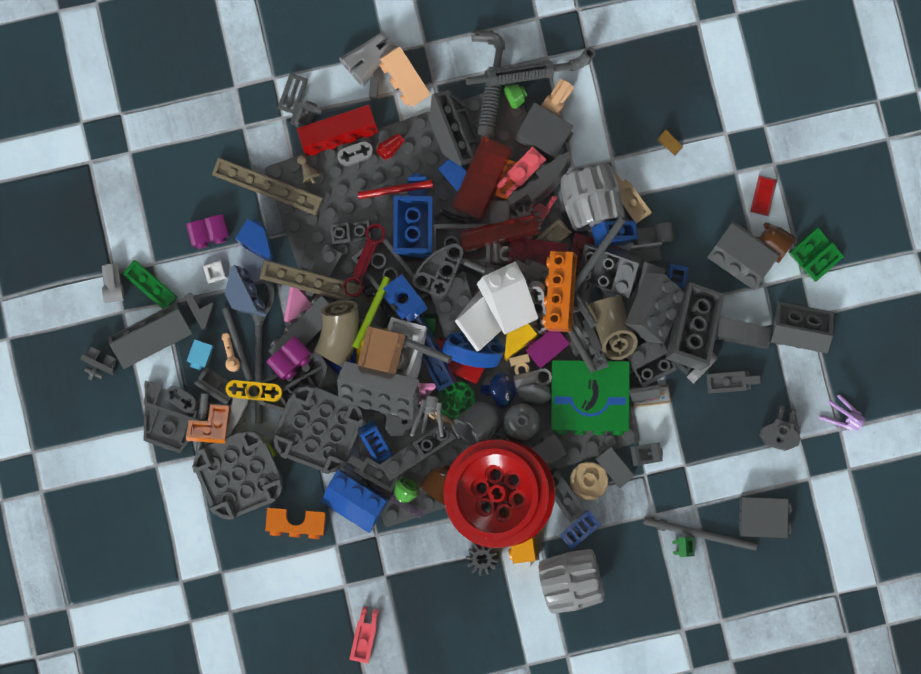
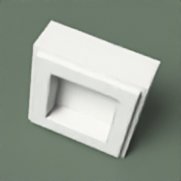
[203,260,227,284]

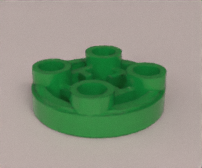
[437,381,476,419]

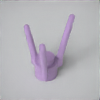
[819,395,866,431]

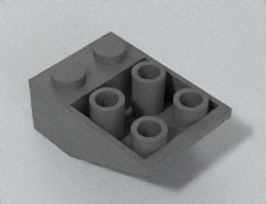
[576,244,645,298]

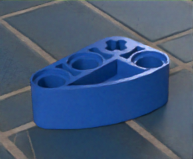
[441,331,505,368]

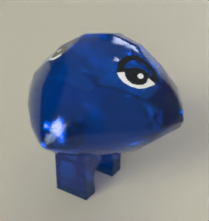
[481,373,516,408]

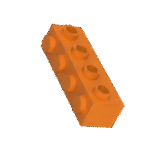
[543,251,577,332]

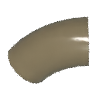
[587,296,638,360]
[314,300,359,367]

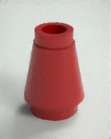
[376,133,405,160]

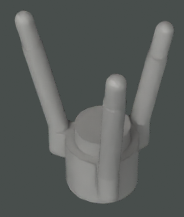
[410,396,444,437]

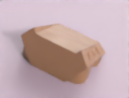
[358,326,406,374]

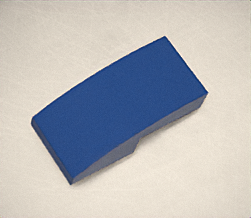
[437,159,479,199]

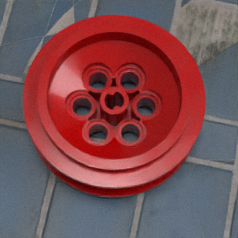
[444,440,555,548]

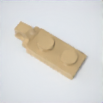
[615,174,652,224]

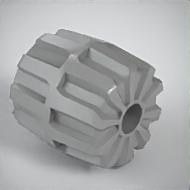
[560,164,624,231]
[538,549,605,614]

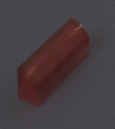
[452,136,513,219]
[459,214,540,252]

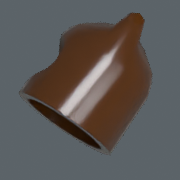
[757,222,797,263]
[419,465,450,505]

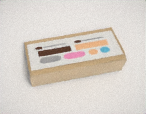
[631,385,671,408]

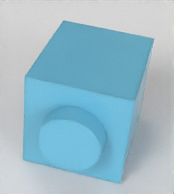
[187,339,215,370]

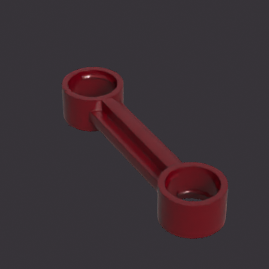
[343,224,385,298]

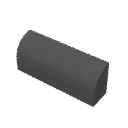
[108,303,192,369]

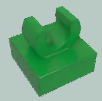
[672,537,695,557]

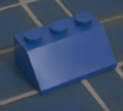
[393,196,432,258]
[235,219,275,262]
[321,470,390,533]

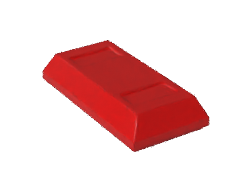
[750,175,777,216]

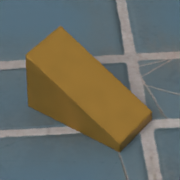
[657,130,683,156]

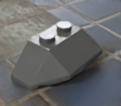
[429,90,480,166]
[250,352,328,411]

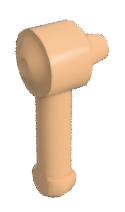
[222,333,241,372]

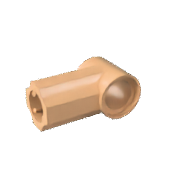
[541,79,574,116]

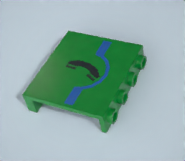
[551,360,629,436]

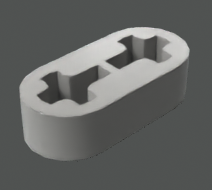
[338,142,373,166]
[687,352,718,384]

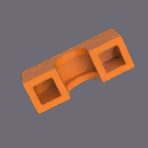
[265,508,326,539]

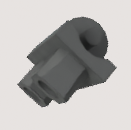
[80,347,117,381]

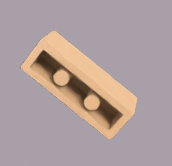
[379,46,431,107]

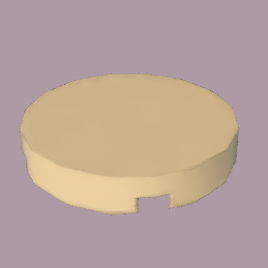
[570,462,608,500]

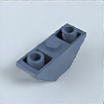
[225,265,267,317]

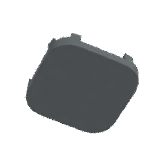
[273,384,363,474]
[192,430,283,520]

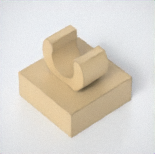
[509,354,530,375]

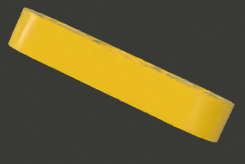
[226,380,283,402]

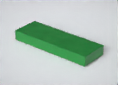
[122,260,178,309]

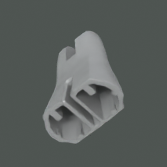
[339,31,397,86]

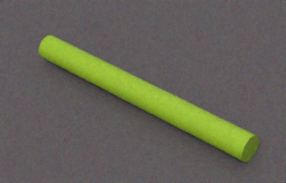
[352,276,391,349]

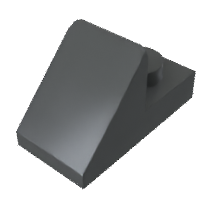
[184,292,215,331]

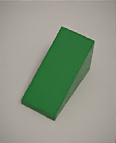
[424,313,437,333]

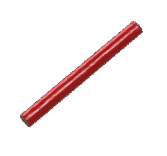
[358,180,434,199]

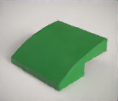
[788,227,844,282]

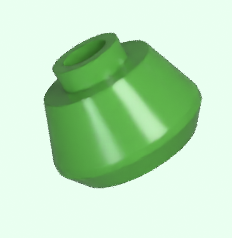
[504,84,527,109]
[394,478,420,503]

